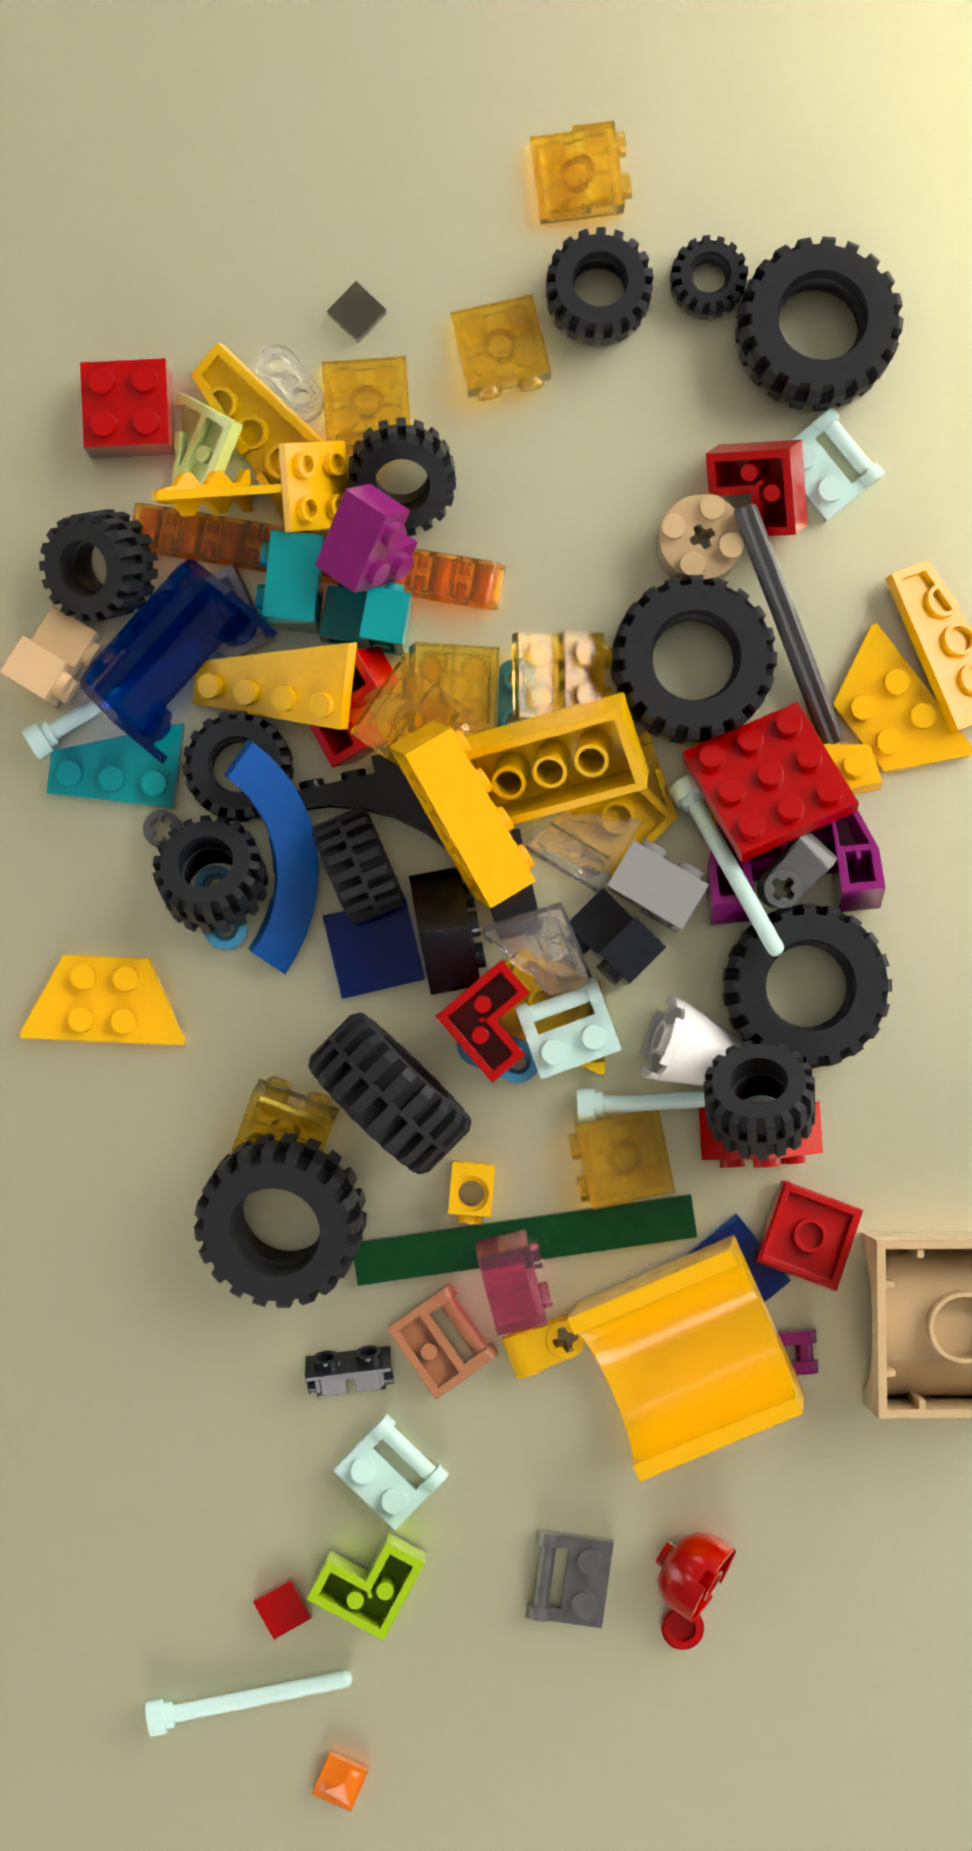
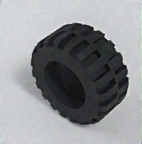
[735,236,904,411]
[610,575,777,744]
[722,903,892,1068]
[308,1012,472,1174]
[194,1133,367,1308]

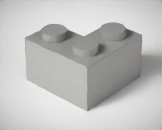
[605,839,709,933]

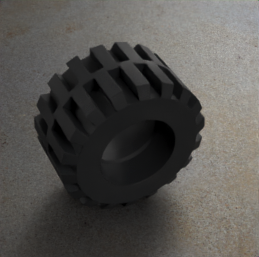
[545,227,654,346]
[348,417,456,536]
[39,509,158,622]
[182,711,294,822]
[313,806,404,925]
[152,815,268,934]
[703,1040,816,1160]

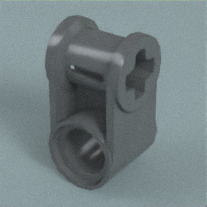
[756,832,837,908]

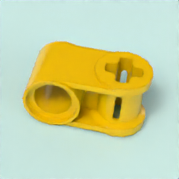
[501,1314,585,1379]

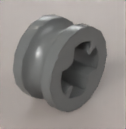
[143,810,183,847]

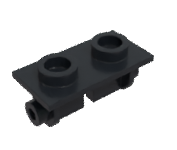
[305,1345,394,1398]

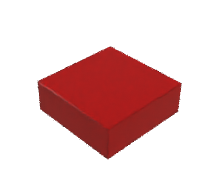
[253,1578,312,1640]

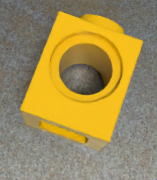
[448,1160,495,1224]

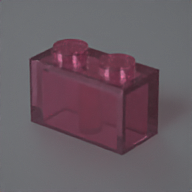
[476,1229,553,1336]

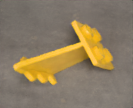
[151,440,348,532]

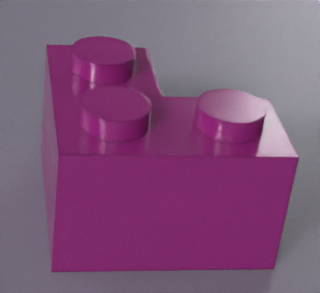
[315,484,418,593]

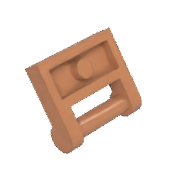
[387,1283,499,1399]

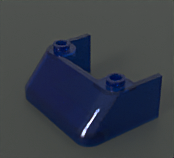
[80,559,278,764]

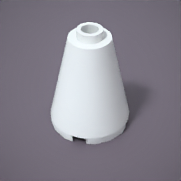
[640,996,745,1086]

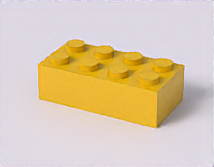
[465,692,649,825]
[389,720,536,908]

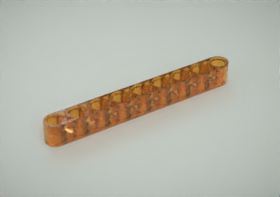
[131,503,507,610]

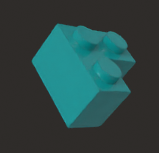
[255,530,325,634]
[319,582,413,656]

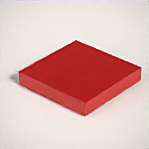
[754,1180,863,1291]

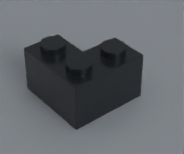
[409,867,487,995]
[565,888,666,985]

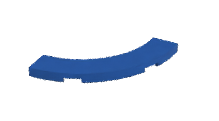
[223,739,319,974]

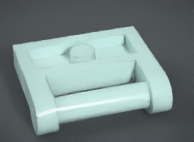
[792,408,886,523]
[514,977,622,1080]
[333,1414,449,1530]

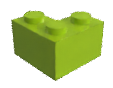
[306,1533,426,1641]

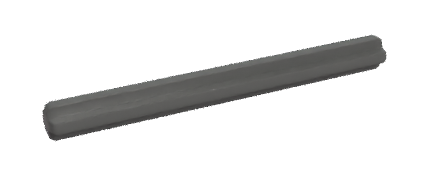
[734,504,844,744]

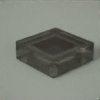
[327,281,387,343]

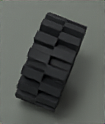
[669,235,748,320]

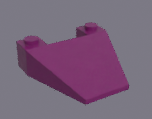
[705,811,886,925]

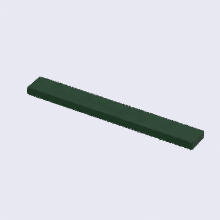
[354,1194,697,1286]

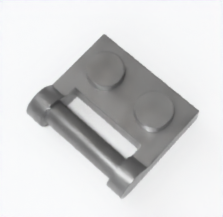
[525,1529,614,1628]

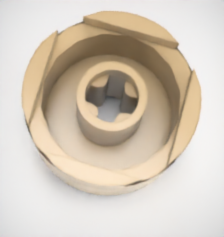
[656,494,745,582]

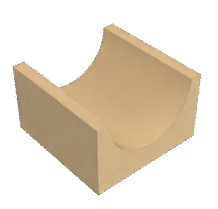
[861,1232,972,1419]

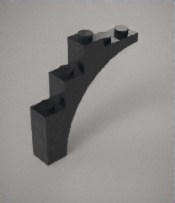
[297,743,542,940]

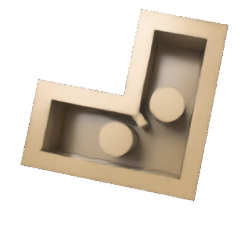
[0,605,102,709]

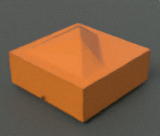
[312,1751,369,1812]

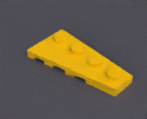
[190,342,324,522]
[192,642,357,730]

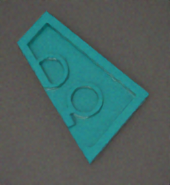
[46,723,185,809]

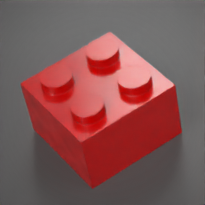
[80,358,175,458]

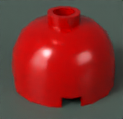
[655,1532,736,1623]

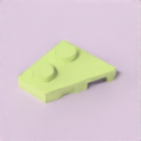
[172,392,243,485]

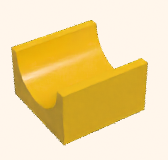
[567,1235,805,1482]

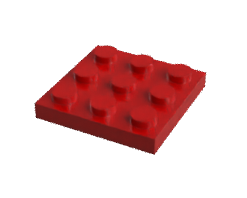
[682,702,859,862]

